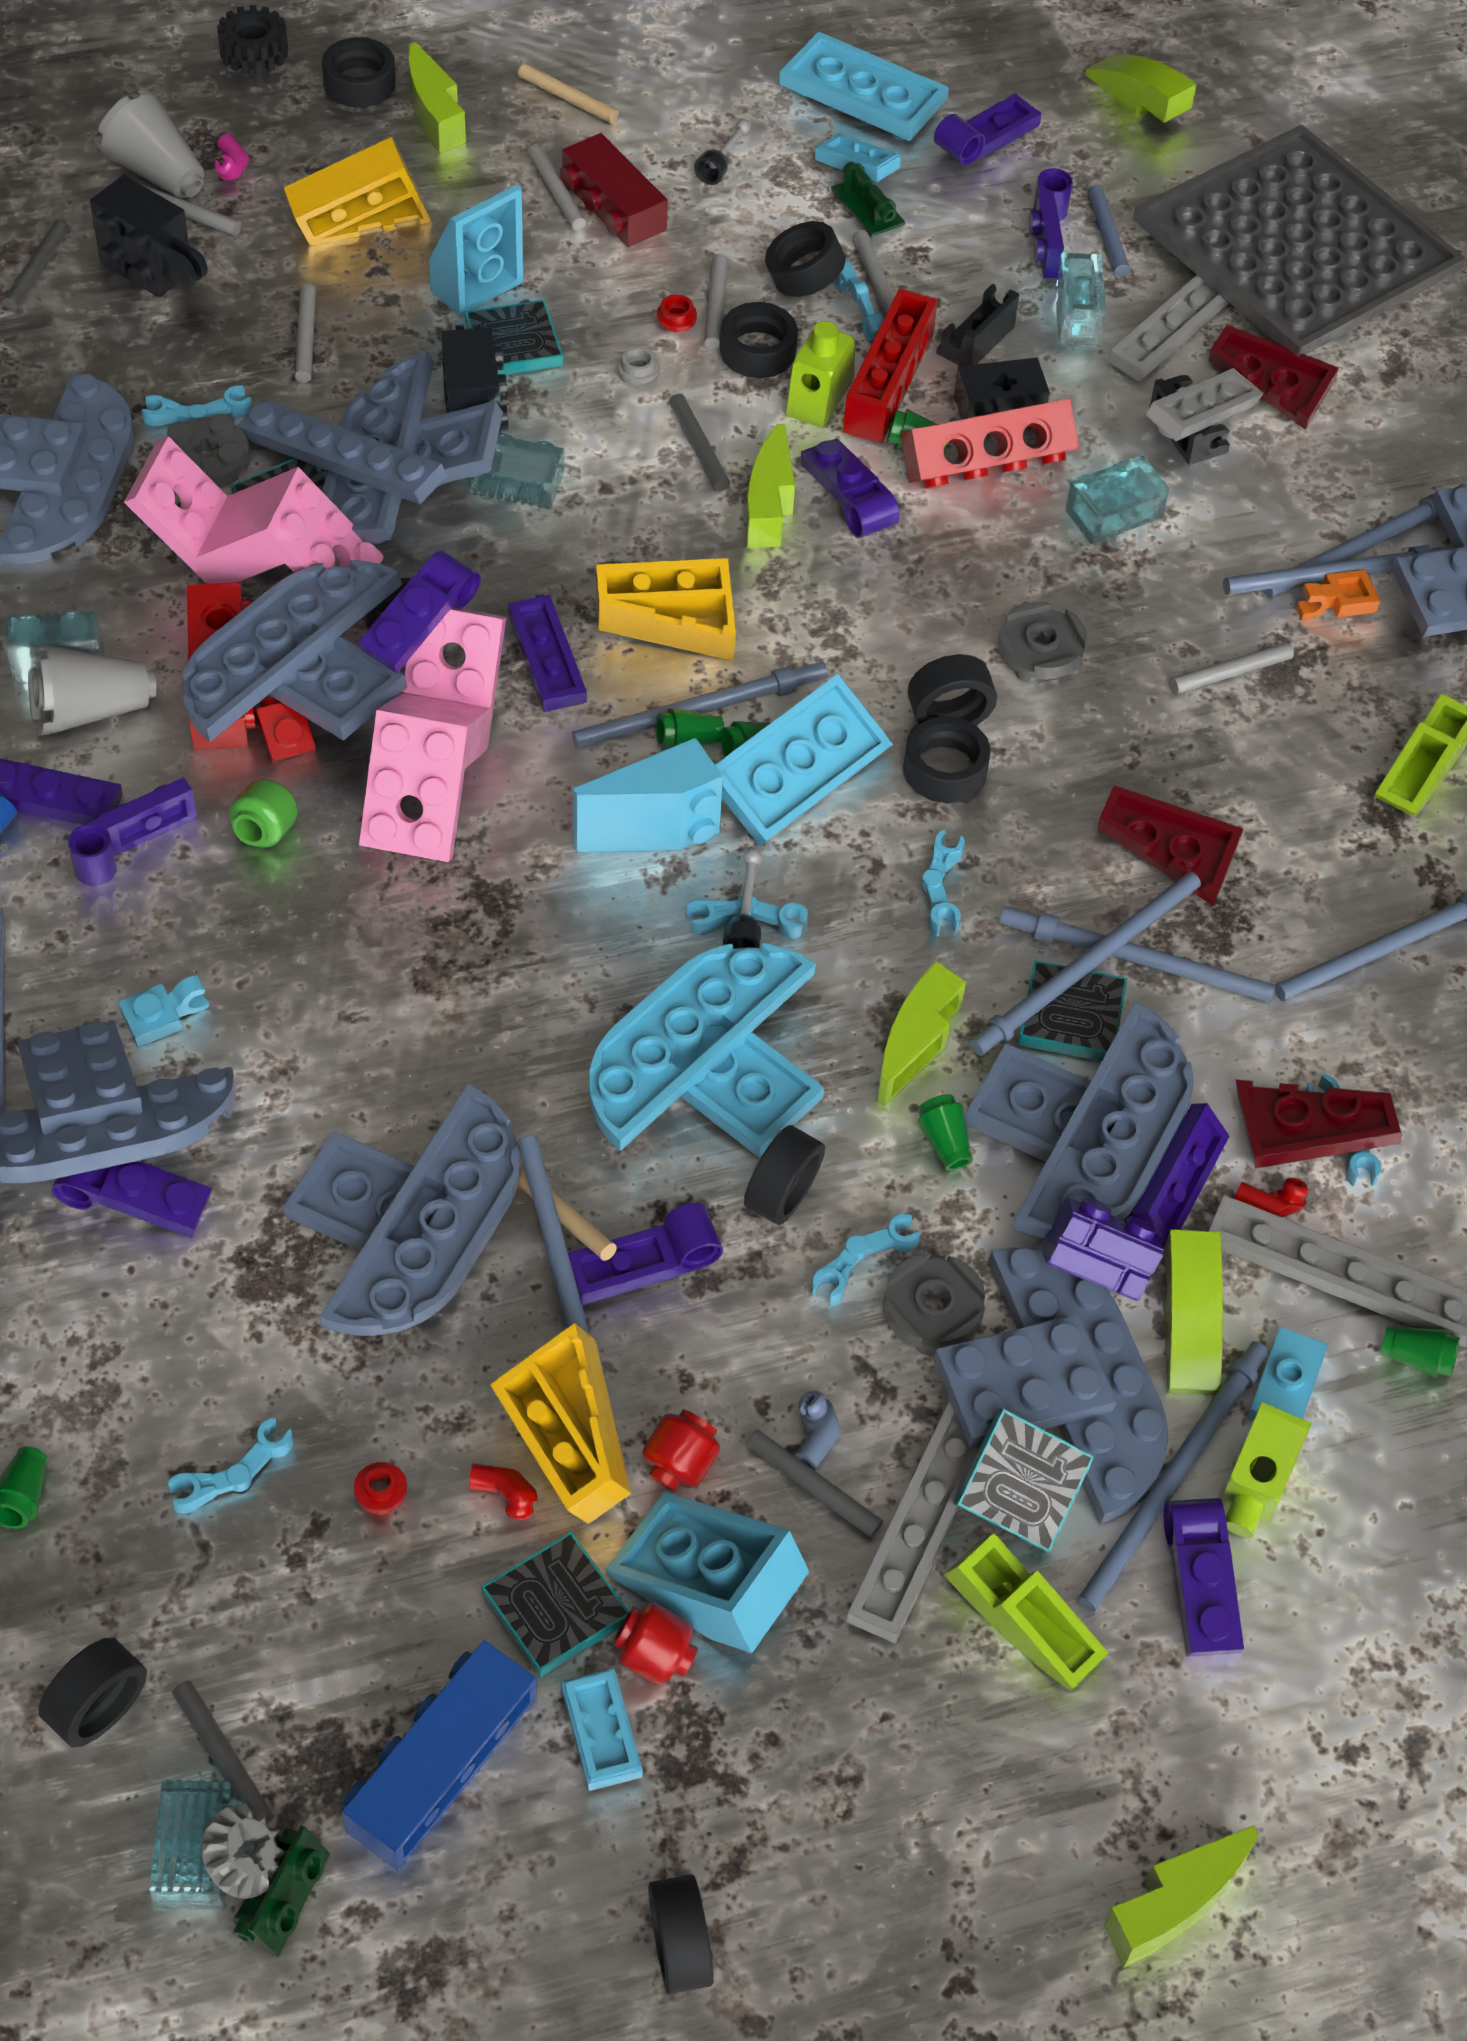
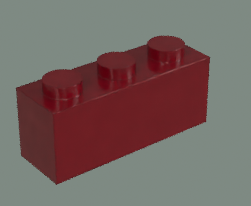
[560,133,668,247]

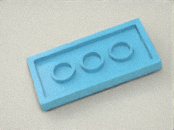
[779,31,949,141]
[715,674,893,847]

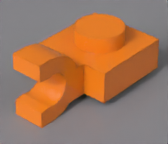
[1295,569,1381,620]

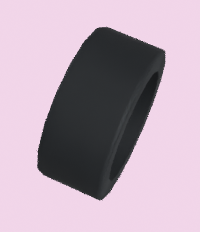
[322,37,396,108]
[764,221,846,297]
[720,302,798,379]
[907,654,997,726]
[903,716,991,803]
[744,1125,825,1226]
[38,1638,147,1748]
[648,1874,714,1994]

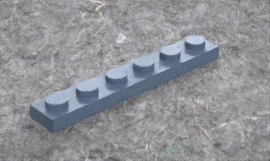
[237,399,447,505]

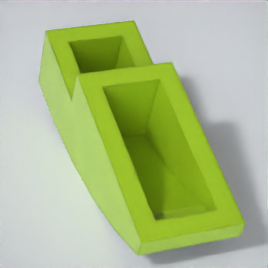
[409,42,466,153]
[1085,54,1197,123]
[746,424,795,549]
[1375,693,1467,817]
[877,961,966,1107]
[1163,1229,1223,1395]
[944,1533,1109,1690]
[1104,1825,1259,1967]

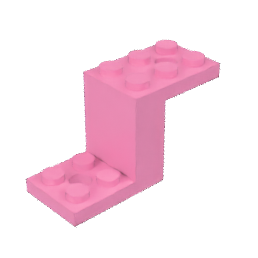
[124,436,384,584]
[359,607,506,862]

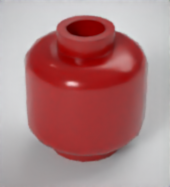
[642,1409,720,1492]
[613,1602,698,1685]

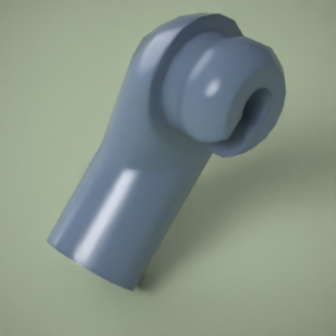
[795,1391,841,1470]

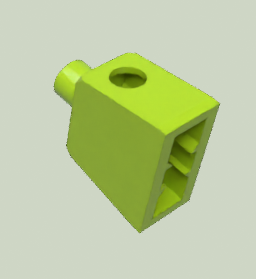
[786,321,855,429]
[1222,1402,1312,1538]

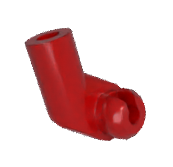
[1234,1177,1309,1218]
[469,1463,538,1520]

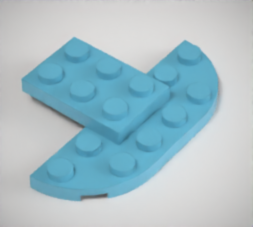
[589,943,824,1158]

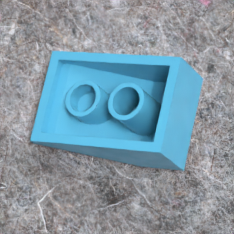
[429,184,524,317]
[573,738,723,852]
[606,1491,809,1653]

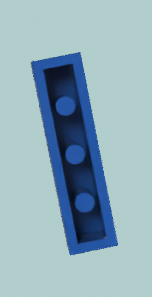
[342,1640,537,1871]

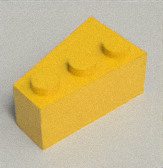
[283,137,432,246]
[595,558,736,661]
[490,1323,631,1524]

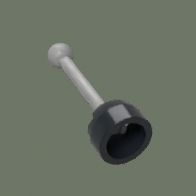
[694,119,751,185]
[722,848,762,949]

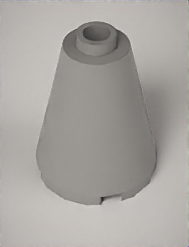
[96,89,204,199]
[28,644,156,735]

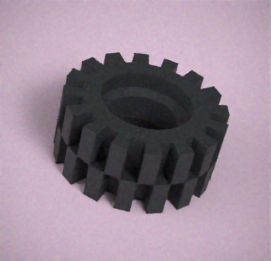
[217,5,288,74]

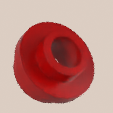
[656,294,697,332]
[354,1462,407,1515]

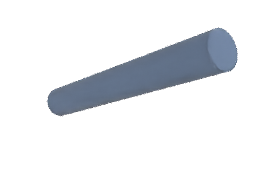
[1088,185,1130,277]

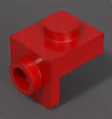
[254,697,316,764]

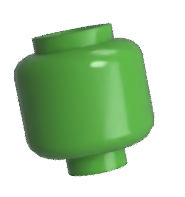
[229,779,298,848]

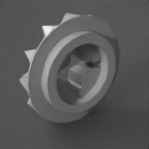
[201,1803,286,1899]

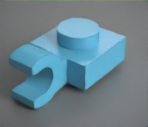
[117,975,209,1048]

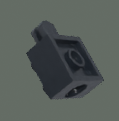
[90,175,208,298]
[441,323,509,448]

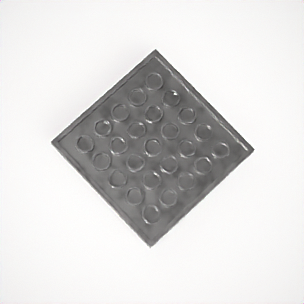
[1133,124,1466,356]

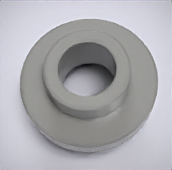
[618,346,659,385]

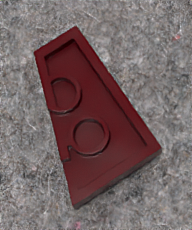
[1208,324,1339,430]
[1097,785,1244,906]
[1235,1079,1401,1169]

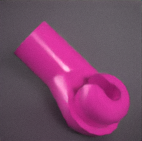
[215,134,250,181]

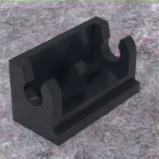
[936,284,1020,366]
[1149,375,1230,465]

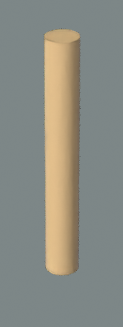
[518,63,619,124]
[518,1164,617,1261]

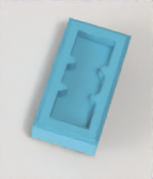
[815,133,900,183]
[1247,1326,1328,1420]
[561,1668,643,1791]

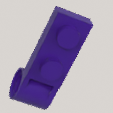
[933,94,1042,165]
[1029,168,1073,278]
[801,438,900,539]
[358,550,481,674]
[68,777,197,886]
[51,1161,212,1238]
[568,1203,723,1305]
[1163,1498,1244,1657]

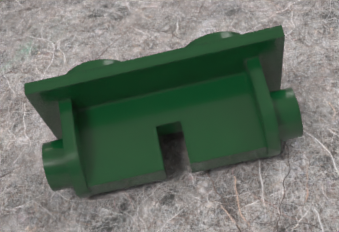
[831,162,905,237]
[232,1825,330,1957]

